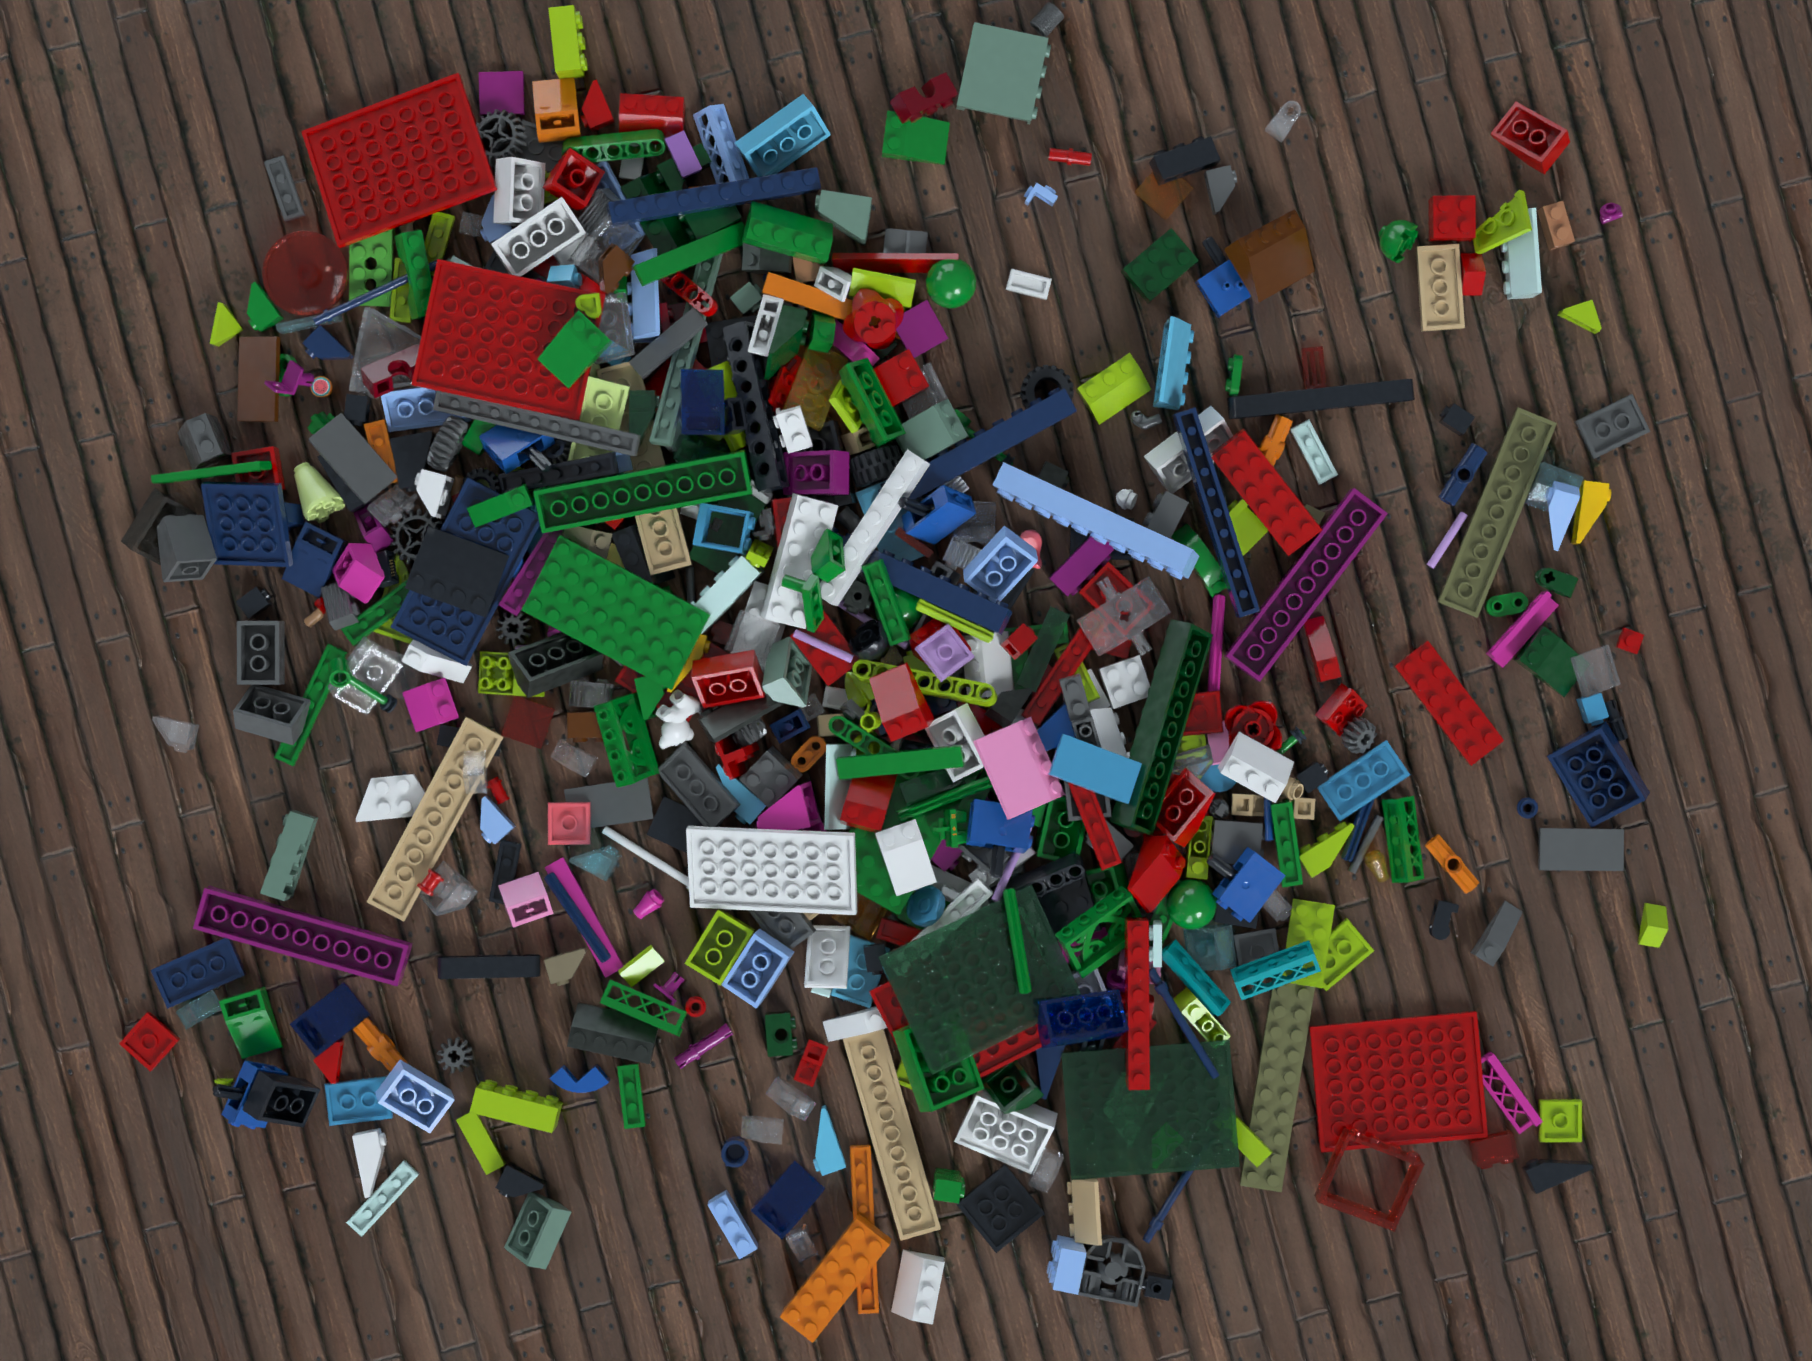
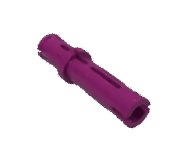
[674,1023,733,1069]

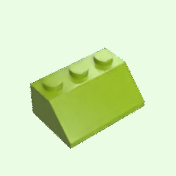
[849,268,916,312]
[1076,353,1151,425]

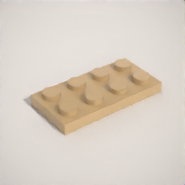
[1416,244,1465,332]

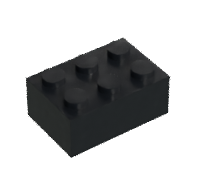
[242,1071,320,1128]

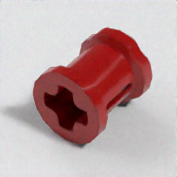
[417,868,444,896]

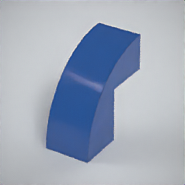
[549,1064,611,1093]

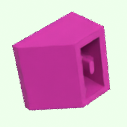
[332,543,385,603]

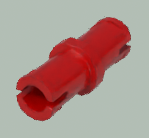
[1048,148,1092,166]

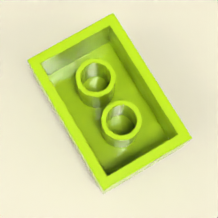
[548,5,588,79]
[684,909,755,986]

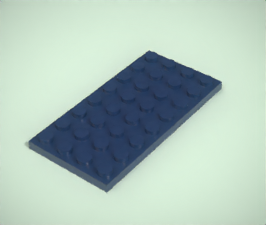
[390,477,540,666]

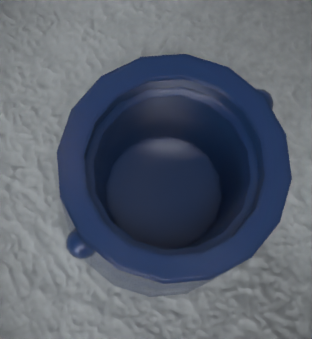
[721,1136,749,1167]

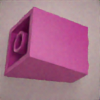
[757,781,821,830]

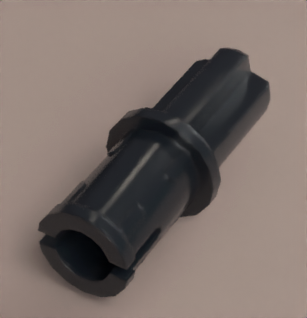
[1605,699,1628,741]

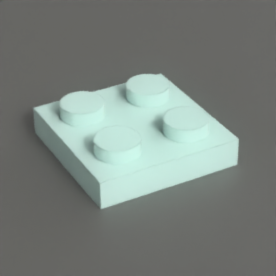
[1149,920,1162,967]

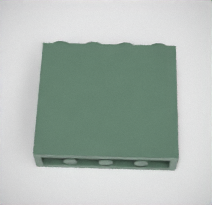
[956,22,1051,125]

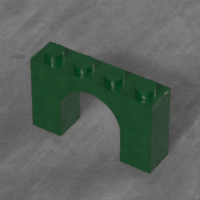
[654,143,742,241]

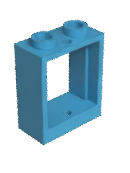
[693,503,756,555]

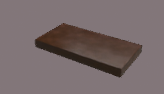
[237,336,280,422]

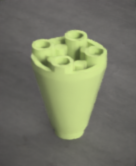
[294,462,345,523]

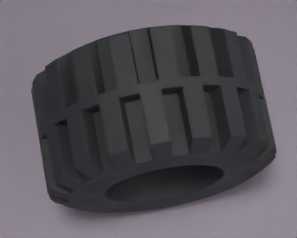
[1020,365,1074,409]
[849,445,902,487]

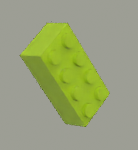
[470,1080,563,1133]

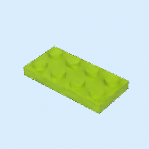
[1282,899,1335,988]

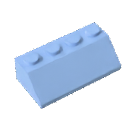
[627,248,660,343]

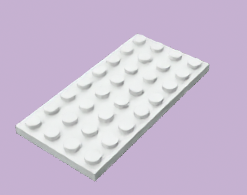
[686,826,857,915]

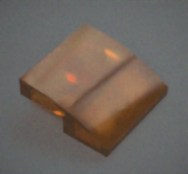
[831,893,887,940]

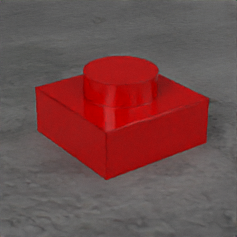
[1616,628,1644,654]

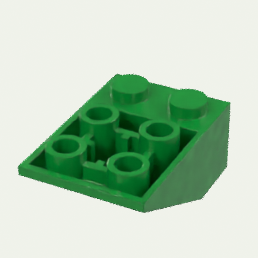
[219,986,283,1059]

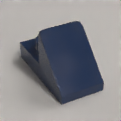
[769,709,810,744]

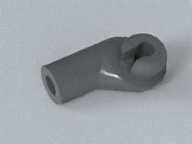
[1131,410,1162,430]

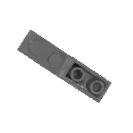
[1059,674,1101,748]

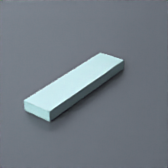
[346,1160,420,1237]

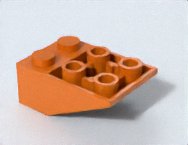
[532,77,581,143]

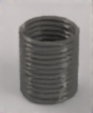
[1030,2,1064,37]

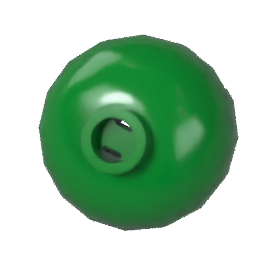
[1378,220,1418,263]

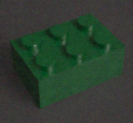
[1121,228,1198,304]

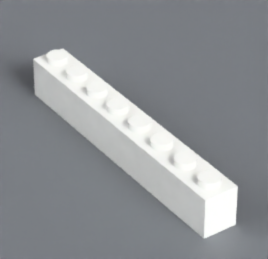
[820,449,930,606]

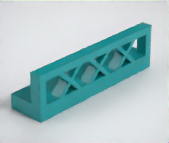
[1162,939,1231,1017]
[1230,940,1321,1000]

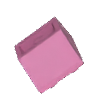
[498,872,554,928]

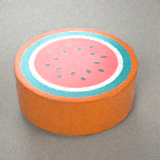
[310,376,333,398]

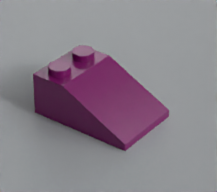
[783,450,849,495]

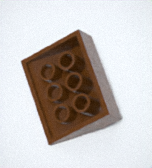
[1224,209,1315,304]

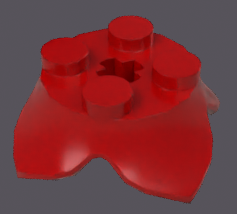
[843,288,904,349]
[1225,701,1282,751]

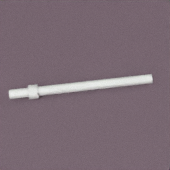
[602,826,689,889]

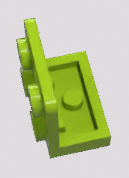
[1227,499,1268,556]

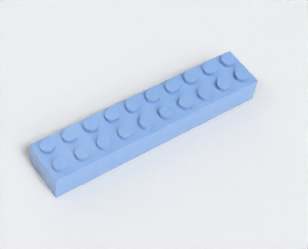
[993,462,1199,580]

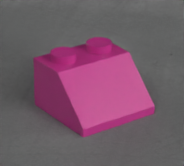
[402,678,459,732]

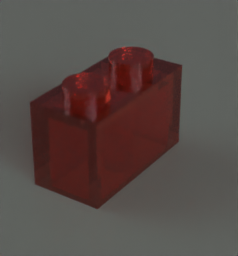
[1468,1130,1519,1169]

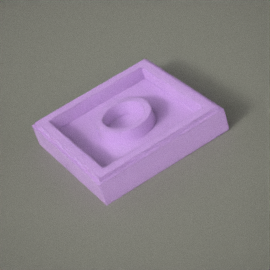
[915,623,975,682]

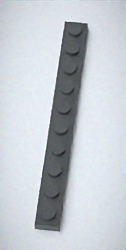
[433,391,641,456]

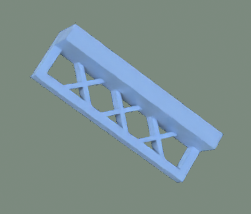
[693,104,749,184]

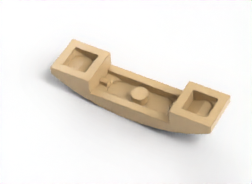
[1231,794,1315,820]

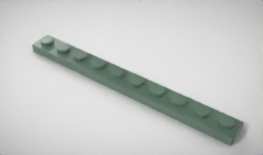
[649,254,723,447]

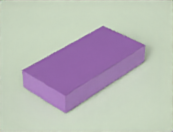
[664,131,702,179]

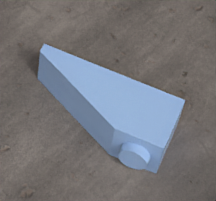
[1545,481,1580,551]

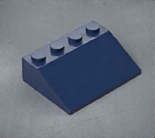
[1547,721,1650,827]

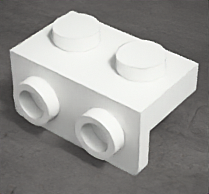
[773,405,813,454]

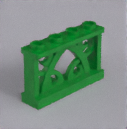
[594,692,660,787]
[1055,886,1142,979]

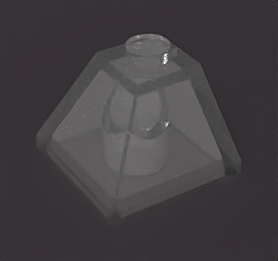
[419,861,478,916]

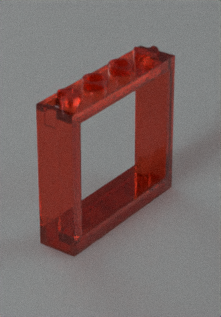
[1314,1128,1425,1232]

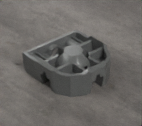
[1078,1235,1146,1307]

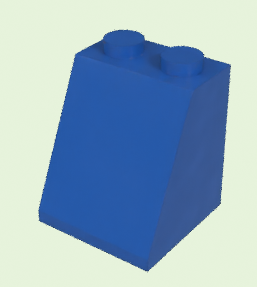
[1036,702,1075,751]

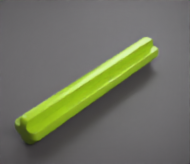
[916,599,994,643]

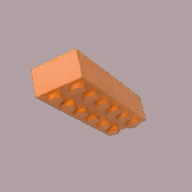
[780,1213,892,1343]

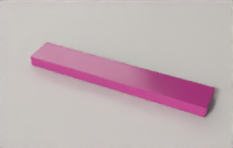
[545,857,624,978]

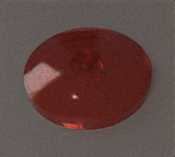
[262,231,349,317]

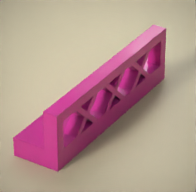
[1486,591,1559,668]
[1481,1051,1543,1134]

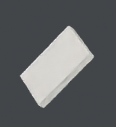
[804,925,851,989]

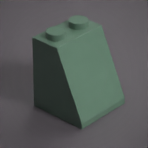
[815,190,872,246]
[896,399,968,460]

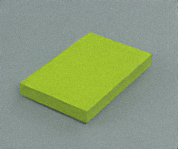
[1323,918,1374,991]

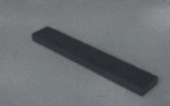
[498,452,619,494]

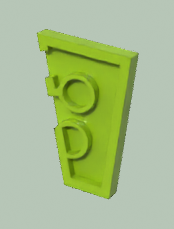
[1473,190,1532,254]

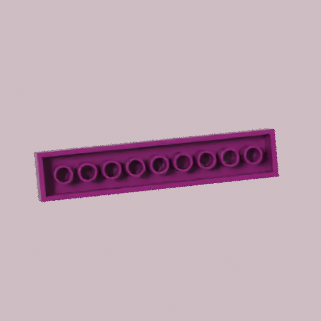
[1224,488,1388,682]
[193,886,413,986]

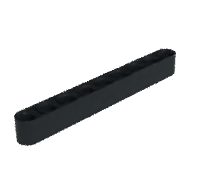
[1227,379,1415,420]

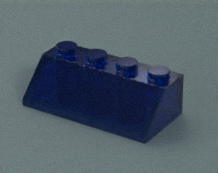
[1038,989,1129,1049]

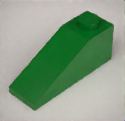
[467,484,534,528]

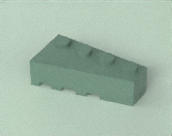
[260,810,318,901]

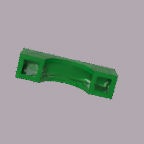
[394,230,432,320]

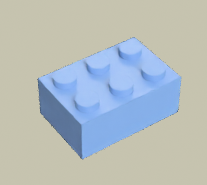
[963,526,1038,603]
[721,929,794,1008]
[375,1060,455,1133]
[1046,1235,1087,1295]

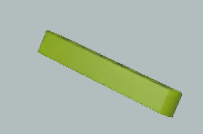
[853,660,997,707]

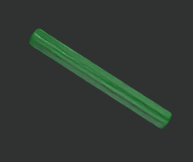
[897,776,993,821]
[1003,888,1032,994]

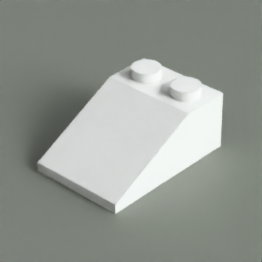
[875,819,937,896]

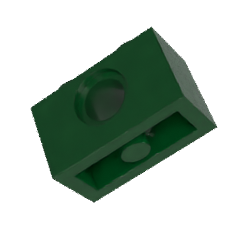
[765,1011,797,1057]

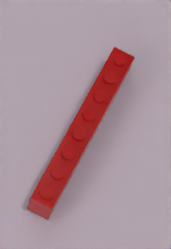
[1125,917,1150,1090]

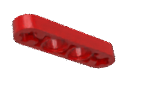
[660,271,718,317]

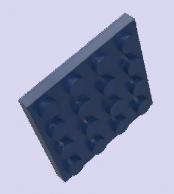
[201,481,293,567]

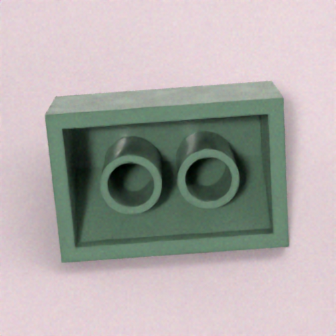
[762,637,812,708]
[504,1192,571,1269]

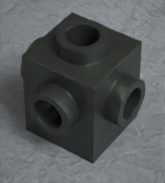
[842,580,873,615]

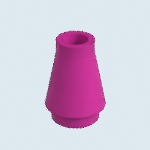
[633,889,664,919]

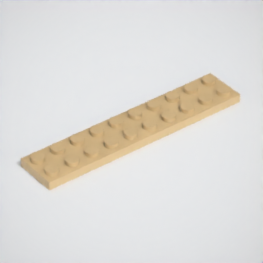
[596,362,692,575]
[367,717,504,922]
[843,1029,941,1241]

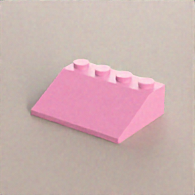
[973,717,1065,820]

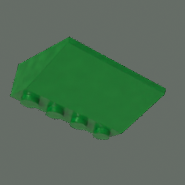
[892,1009,984,1112]

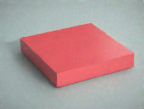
[548,802,591,845]

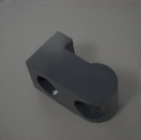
[1429,899,1459,940]

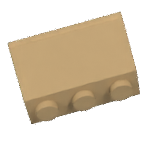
[1067,1174,1102,1245]

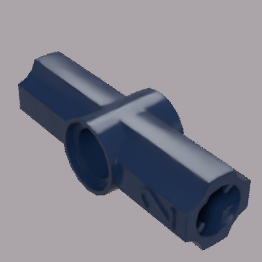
[1438,443,1487,507]

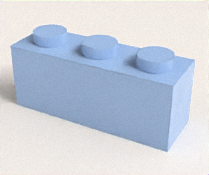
[707,1190,758,1259]

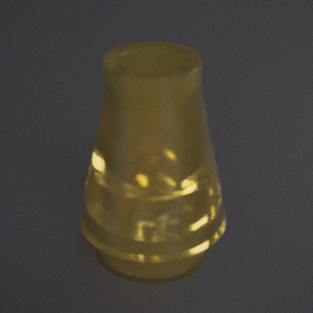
[1364,850,1390,882]

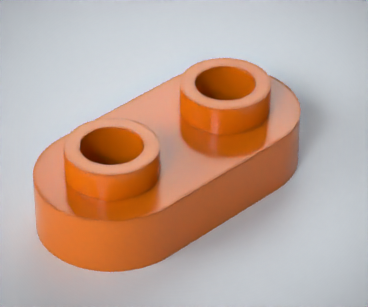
[791,735,827,772]

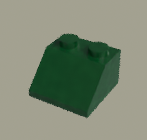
[982,1060,1044,1114]

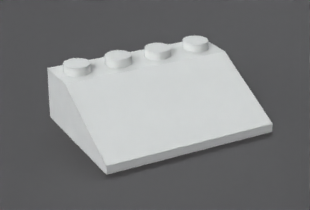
[954,1087,1058,1174]

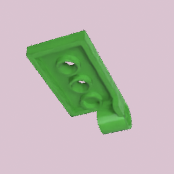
[349,228,395,307]

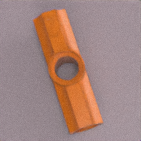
[1259,414,1293,466]
[1424,834,1480,894]
[353,1017,408,1072]

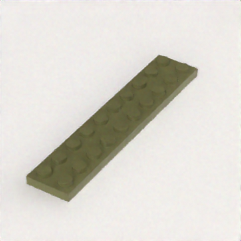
[1437,407,1557,618]
[1239,983,1315,1192]

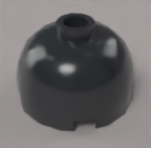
[848,620,890,661]

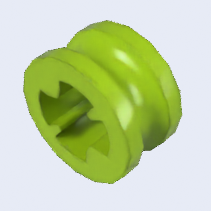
[214,1078,234,1086]

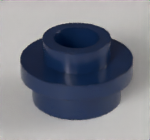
[1517,797,1538,819]

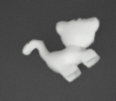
[656,689,718,749]

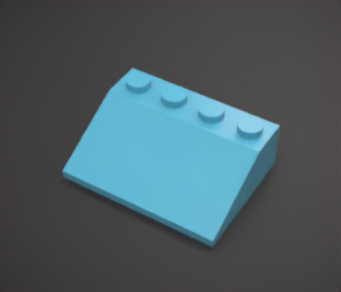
[1153,316,1194,410]

